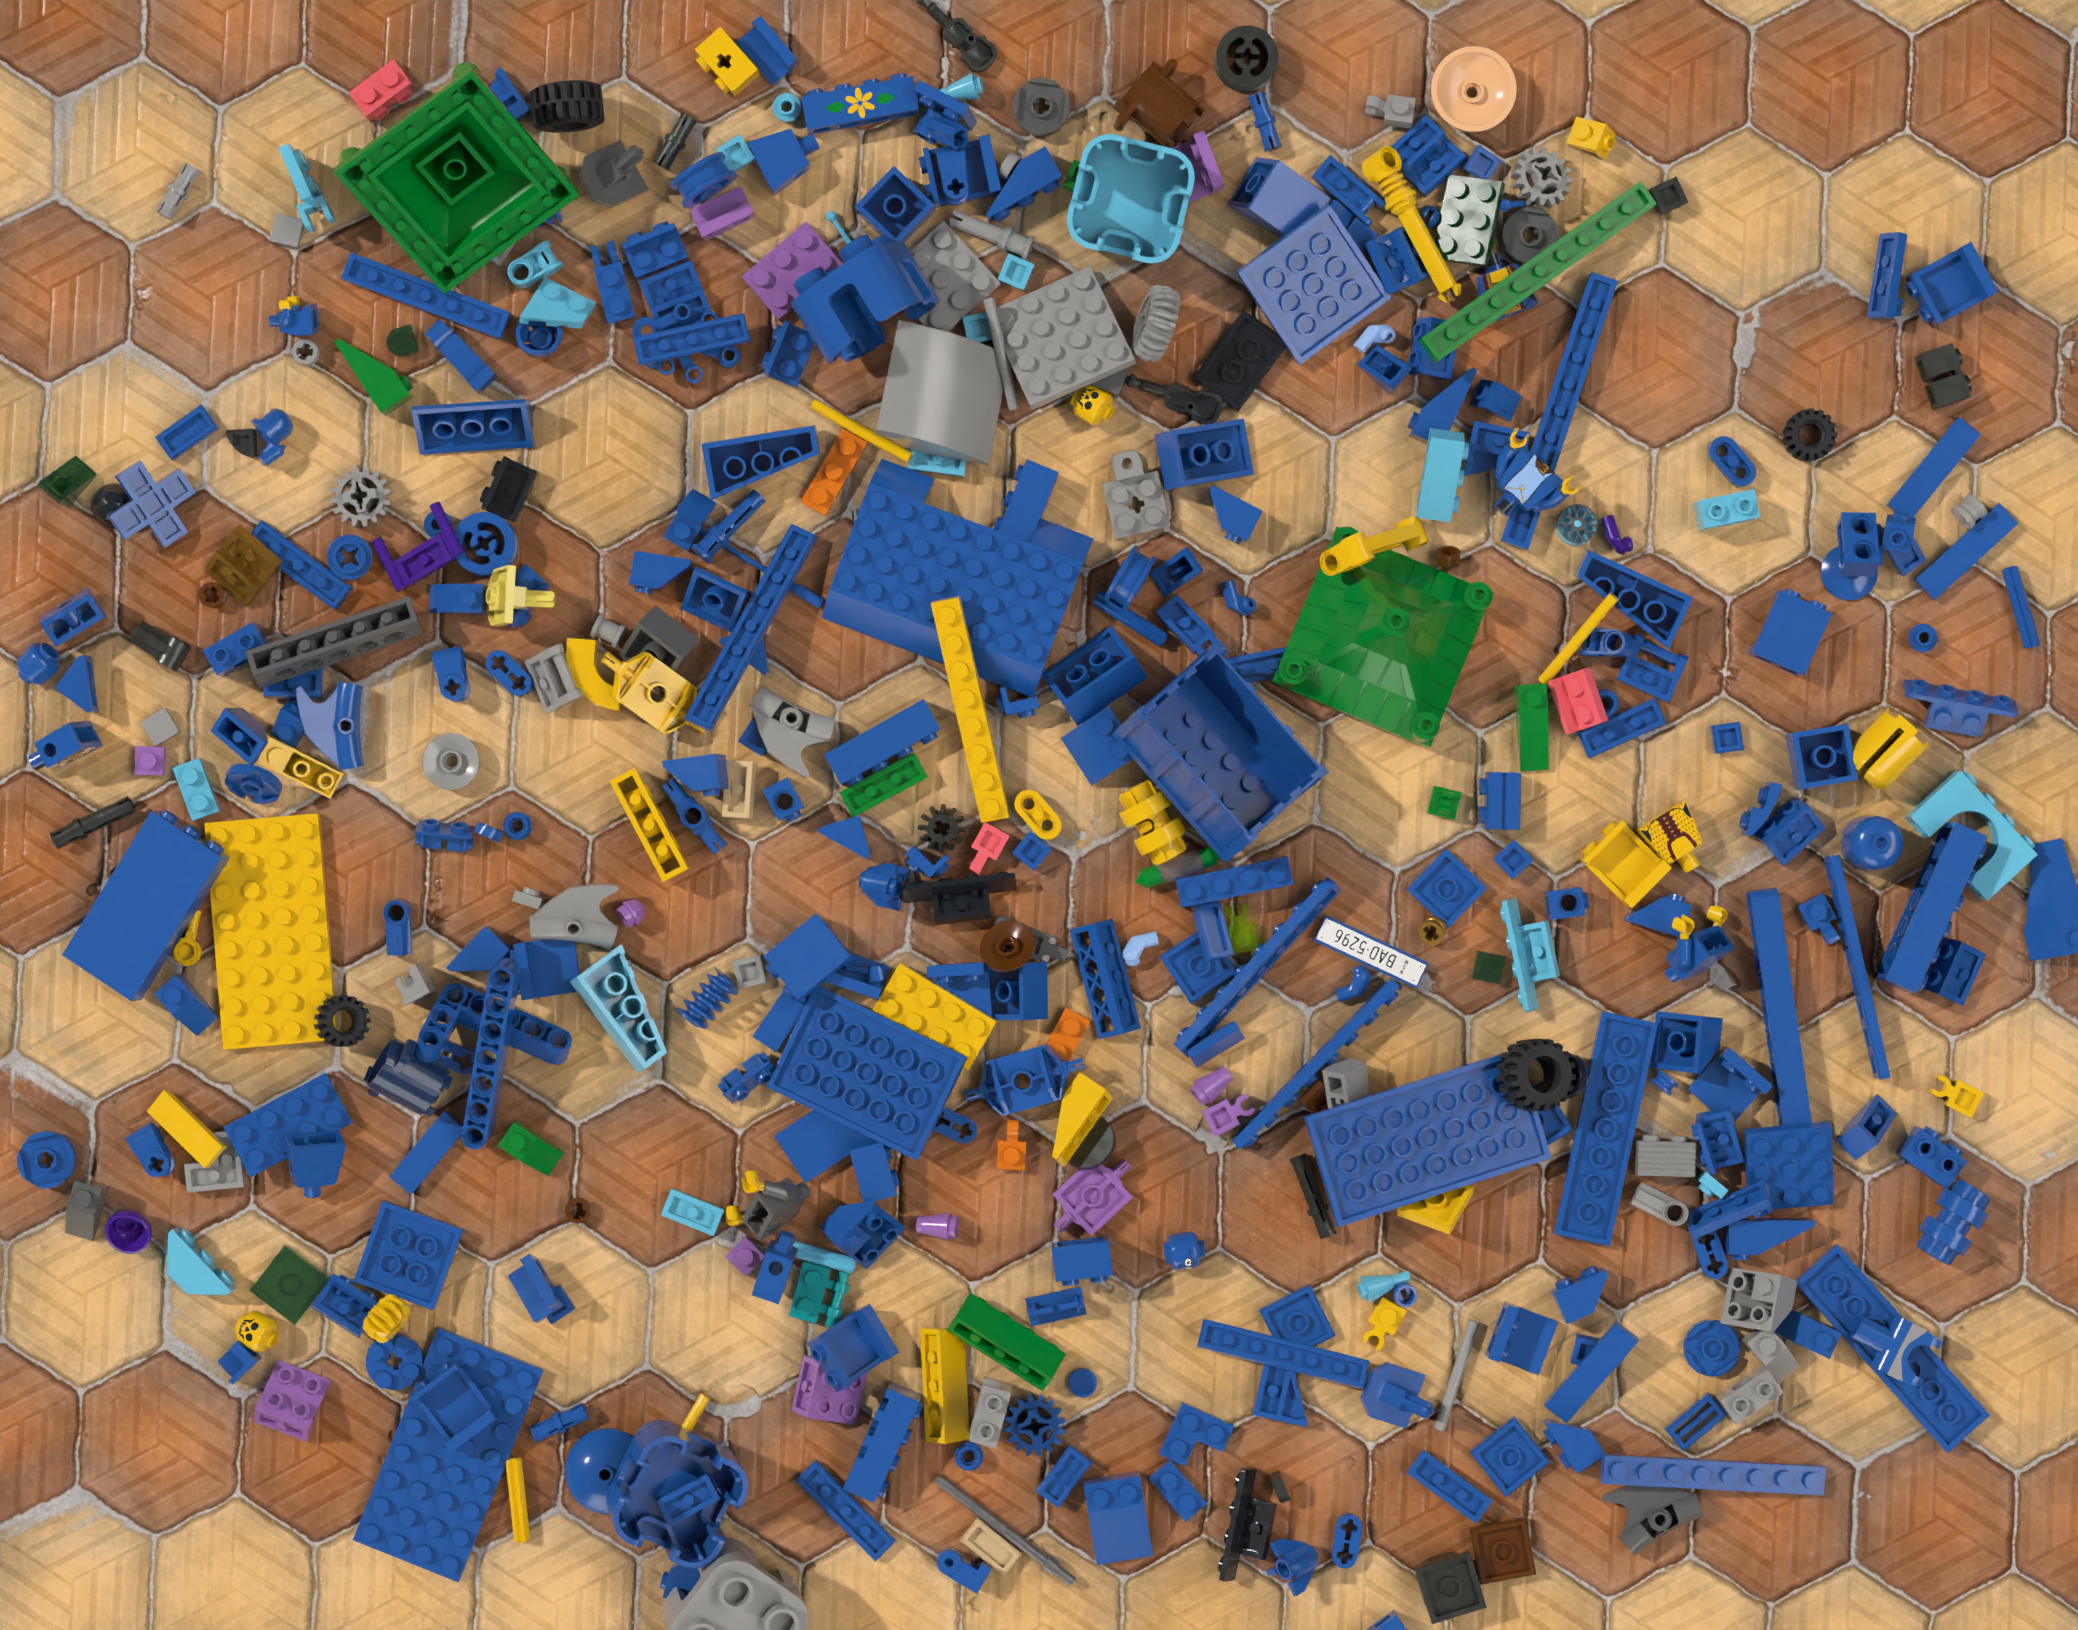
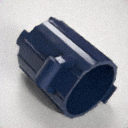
[363,1037,453,1117]

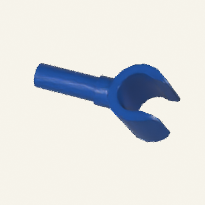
[845,965,886,982]

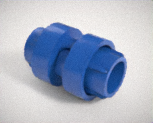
[1917,1179,1990,1265]

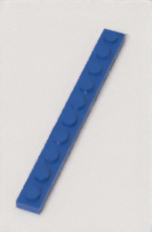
[1500,272,1618,550]

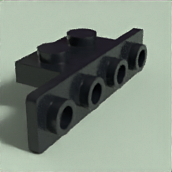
[902,871,1017,925]
[1218,1467,1277,1582]

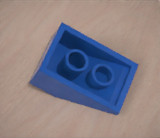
[1155,419,1254,491]
[1083,1471,1153,1565]

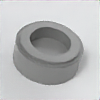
[998,153,1022,182]

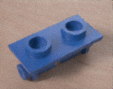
[414,819,476,852]
[718,1051,775,1104]
[1025,1286,1087,1326]

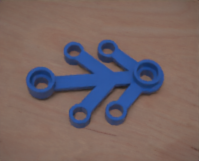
[632,303,740,384]

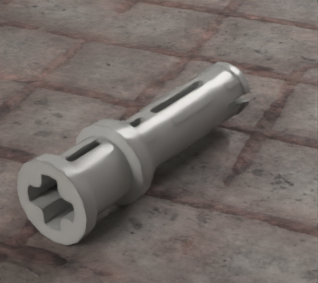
[949,209,1036,261]

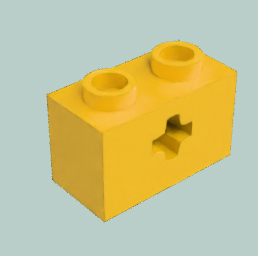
[695,27,760,97]

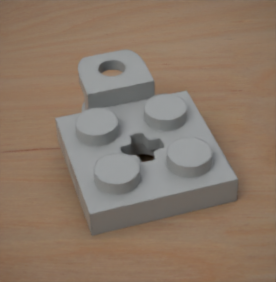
[1102,450,1170,539]

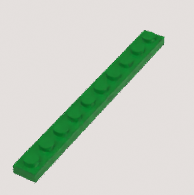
[1419,181,1657,363]

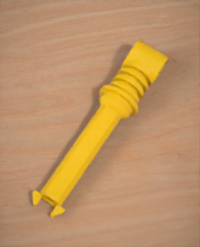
[1362,146,1461,303]

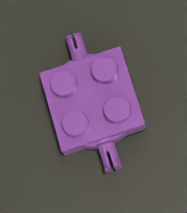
[1052,1158,1133,1236]

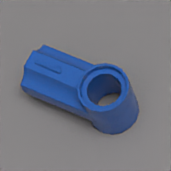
[913,108,969,151]
[383,898,413,956]

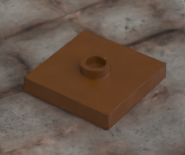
[1469,1517,1536,1585]

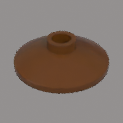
[980,920,1036,972]

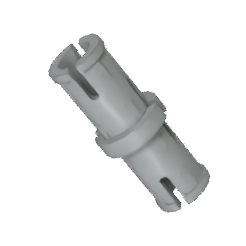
[156,163,200,221]

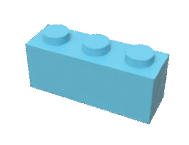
[1416,428,1469,522]

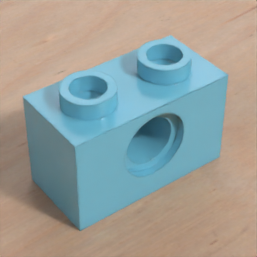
[1693,489,1760,531]

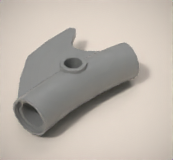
[749,686,835,778]
[529,884,619,949]

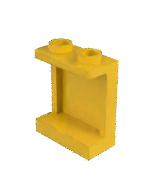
[1580,820,1672,908]

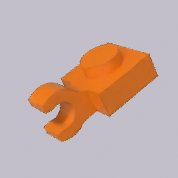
[997,1120,1026,1170]

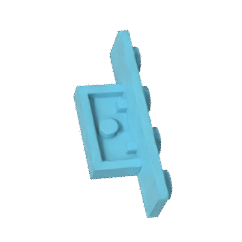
[1501,898,1560,1012]

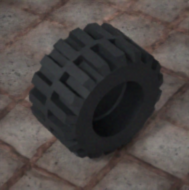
[530,80,605,133]
[1496,1038,1576,1111]

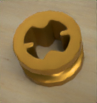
[1419,916,1447,945]

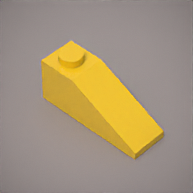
[1052,1072,1113,1167]

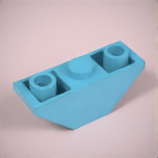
[167,1227,237,1295]

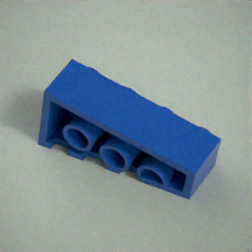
[702,425,820,500]

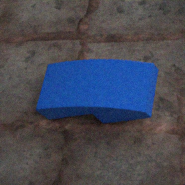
[1739,782,1782,836]

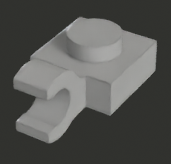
[1364,94,1416,129]

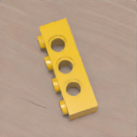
[609,768,691,882]

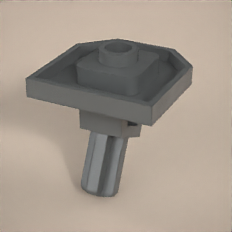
[578,140,649,208]

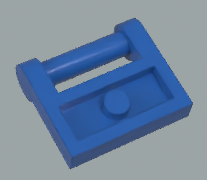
[1615,633,1689,703]

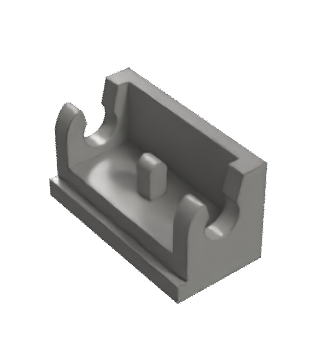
[396,963,438,1006]

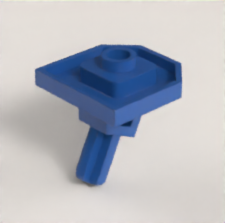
[1360,1362,1434,1429]

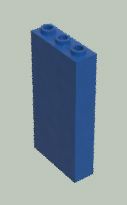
[62,809,230,1001]

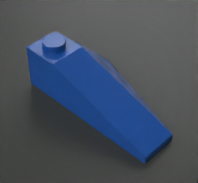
[2024,838,2078,961]

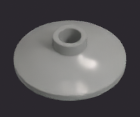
[422,733,480,790]

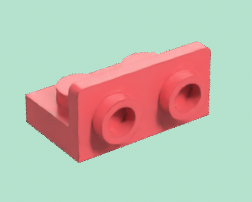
[349,59,415,122]
[1548,667,1608,735]

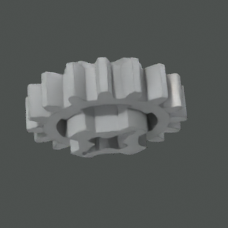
[1510,147,1573,209]
[330,466,393,528]

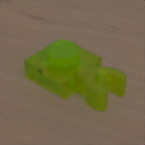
[1226,903,1258,954]

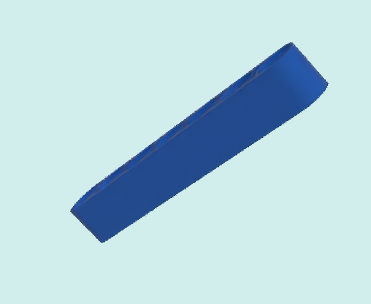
[462,958,521,1150]

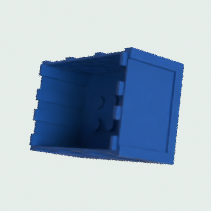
[1111,643,1329,863]

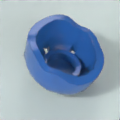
[516,320,563,358]

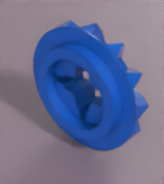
[327,535,373,580]

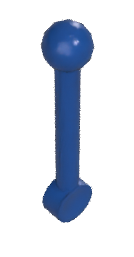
[1499,199,1545,212]

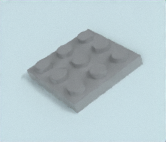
[910,221,1001,332]

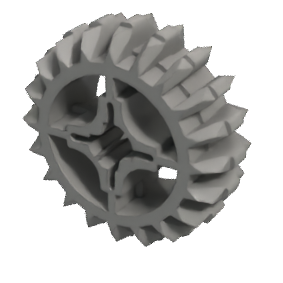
[1130,285,1181,362]

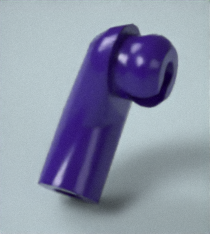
[1601,515,1633,555]

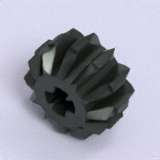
[918,804,966,853]

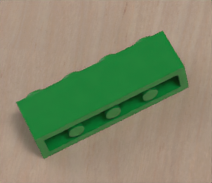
[946,1292,1066,1391]

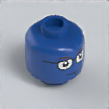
[1163,1231,1205,1270]

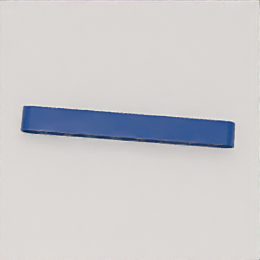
[1747,888,1812,1126]

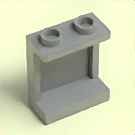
[969,1376,1012,1448]

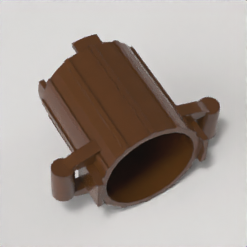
[1113,59,1204,148]

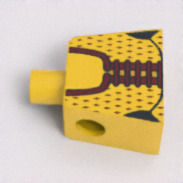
[1635,801,1703,873]

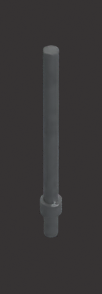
[934,1474,1076,1587]

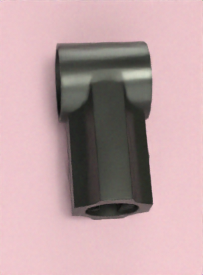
[130,621,192,672]

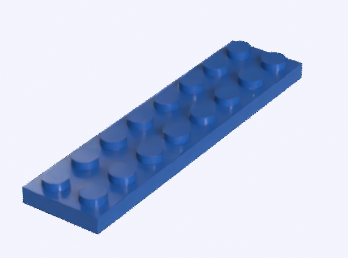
[1553,1011,1658,1246]
[1796,1244,1990,1453]

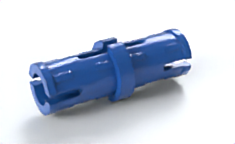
[1248,92,1282,152]
[530,1402,590,1443]

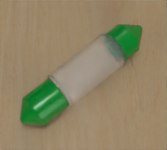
[1135,846,1220,888]

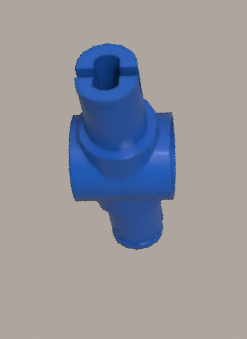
[660,777,728,855]

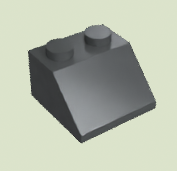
[618,605,700,691]

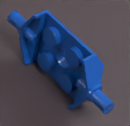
[964,1043,1086,1116]

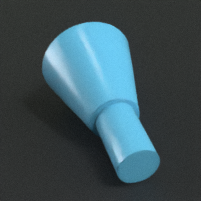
[940,72,984,100]
[1357,1271,1410,1303]

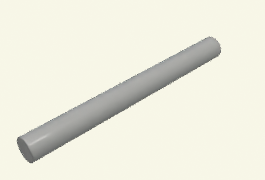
[983,297,1020,410]
[1434,1319,1480,1431]

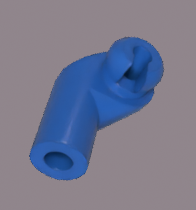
[1335,965,1371,1003]

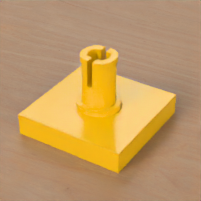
[1397,1185,1473,1235]

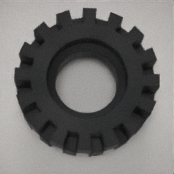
[1782,408,1837,462]
[314,995,371,1047]

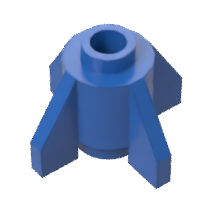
[859,863,910,911]
[1266,1539,1318,1596]

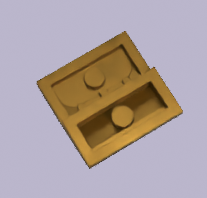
[204,524,283,607]

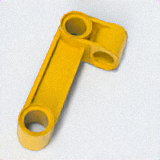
[1320,516,1429,576]

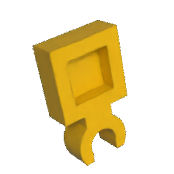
[1929,1075,1984,1118]
[1362,1296,1407,1351]

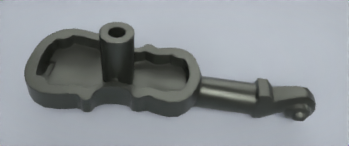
[917,0,997,73]
[1125,374,1223,425]

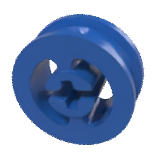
[670,152,737,208]
[455,512,518,577]
[1103,545,1157,612]

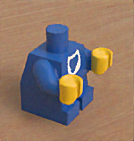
[269,296,320,336]

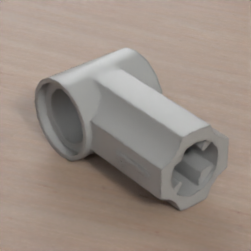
[1630,1182,1689,1226]

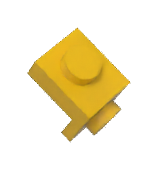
[1566,117,1615,159]

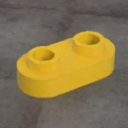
[1015,790,1062,840]

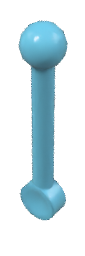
[826,211,852,244]

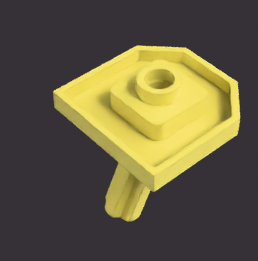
[486,565,555,627]

